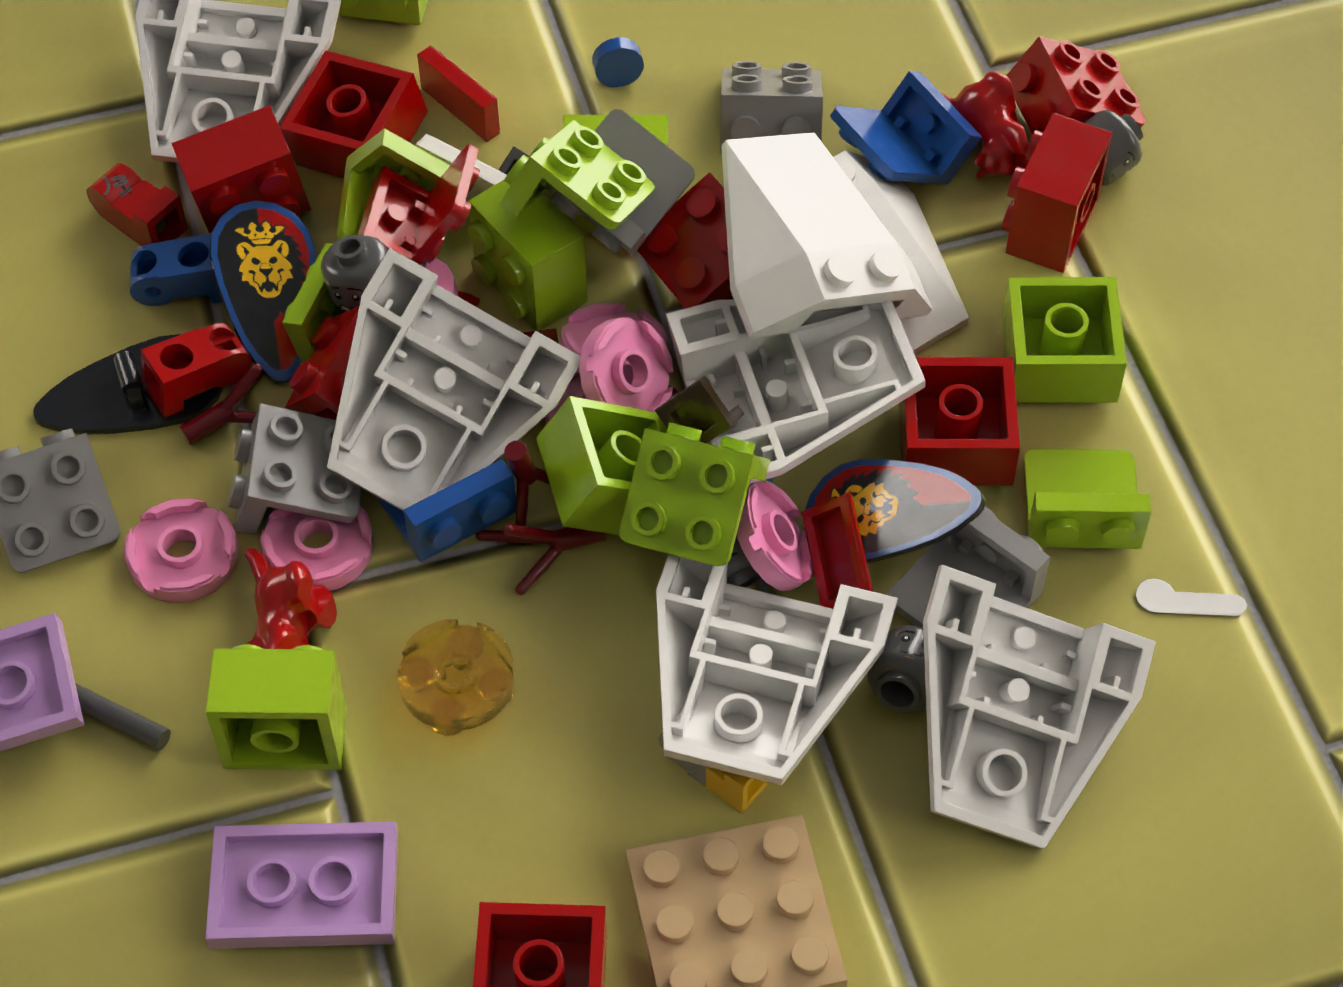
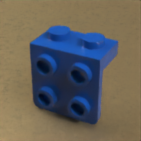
[830,71,982,184]
[375,459,516,562]

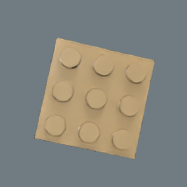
[626,814,848,987]

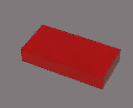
[417,45,500,142]

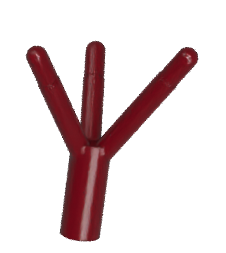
[179,364,264,445]
[504,441,550,526]
[476,524,607,595]

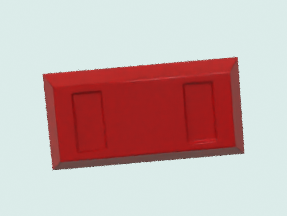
[801,492,873,609]

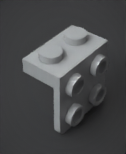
[720,61,823,154]
[546,109,695,256]
[228,403,362,535]
[0,429,120,572]
[888,506,1050,628]

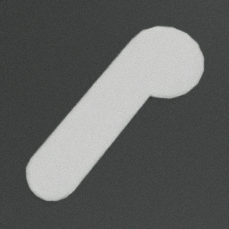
[1136,578,1247,616]

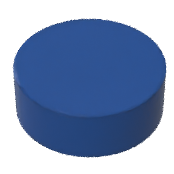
[592,37,644,87]

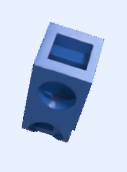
[130,233,222,306]

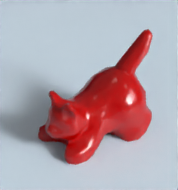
[940,71,1029,179]
[245,548,337,649]

